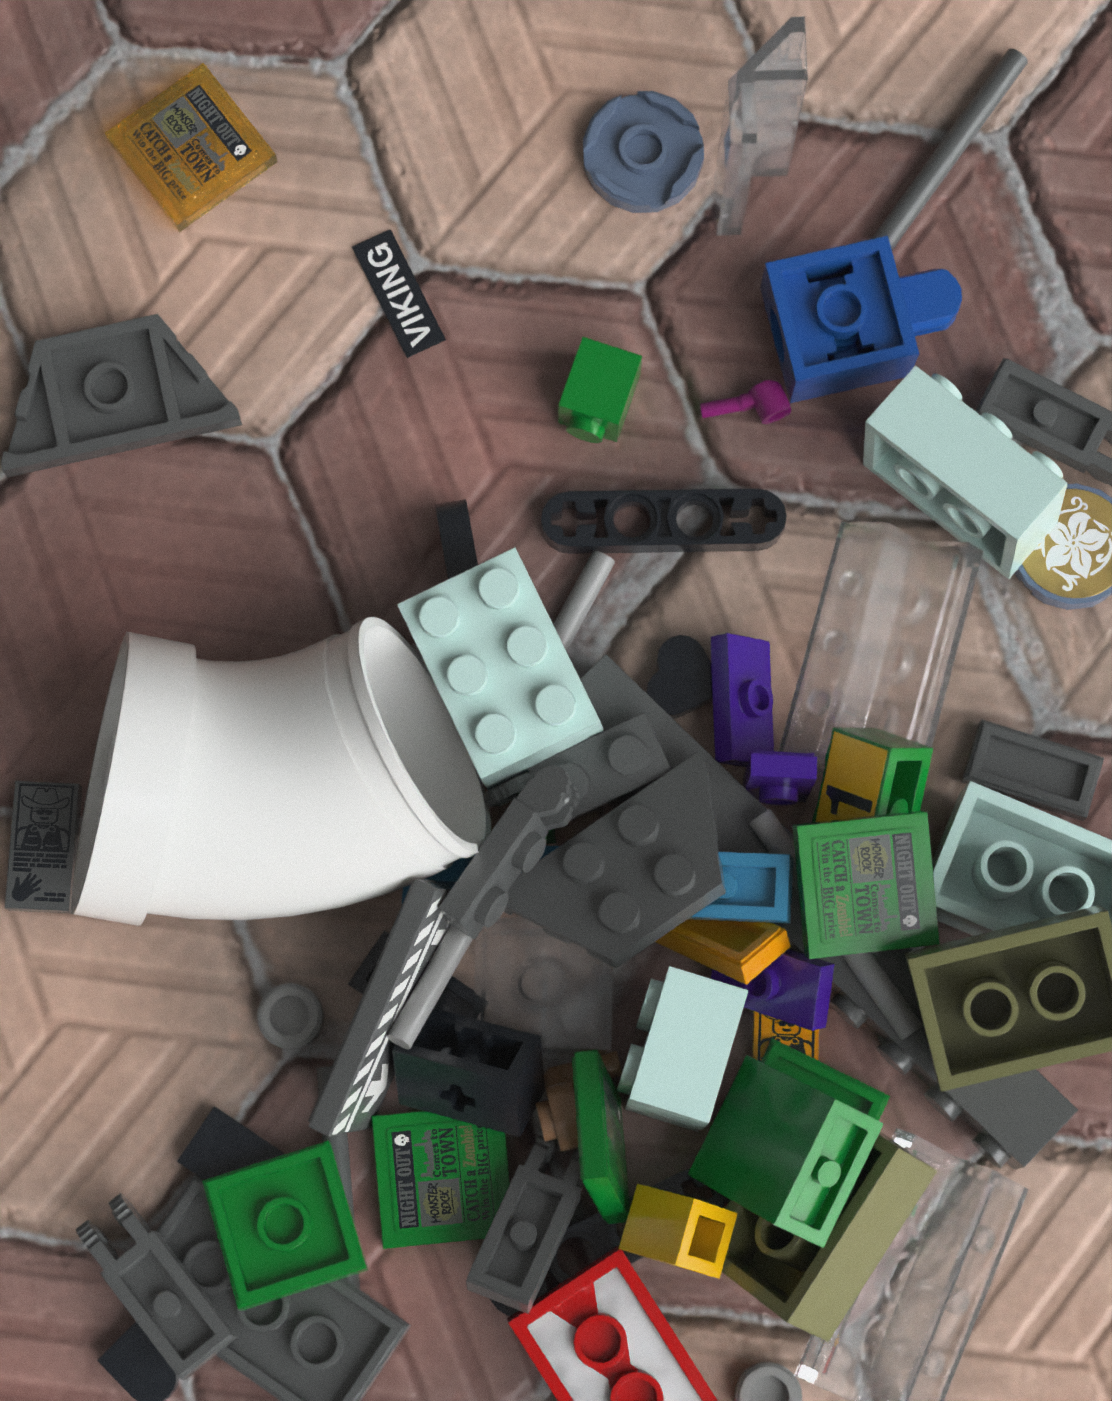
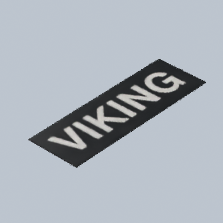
[352,229,446,358]

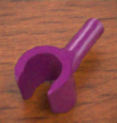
[700,380,792,424]

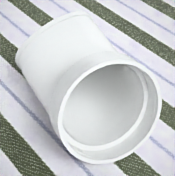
[71,617,491,926]

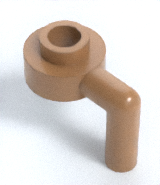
[536,1051,622,1151]

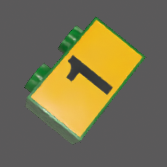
[812,727,933,822]

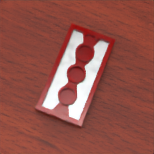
[507,1245,718,1401]

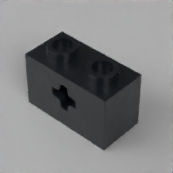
[392,1008,545,1137]

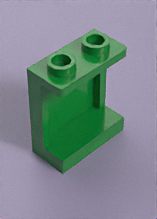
[688,1055,884,1248]

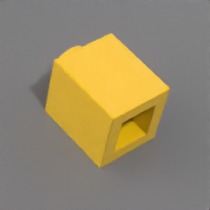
[619,1184,738,1279]

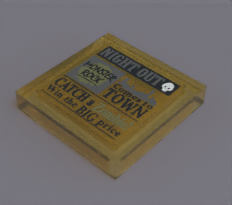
[105,63,278,233]

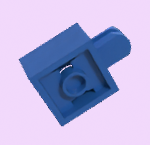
[760,236,962,403]

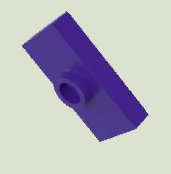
[711,633,774,767]
[743,750,817,805]
[711,949,835,1031]

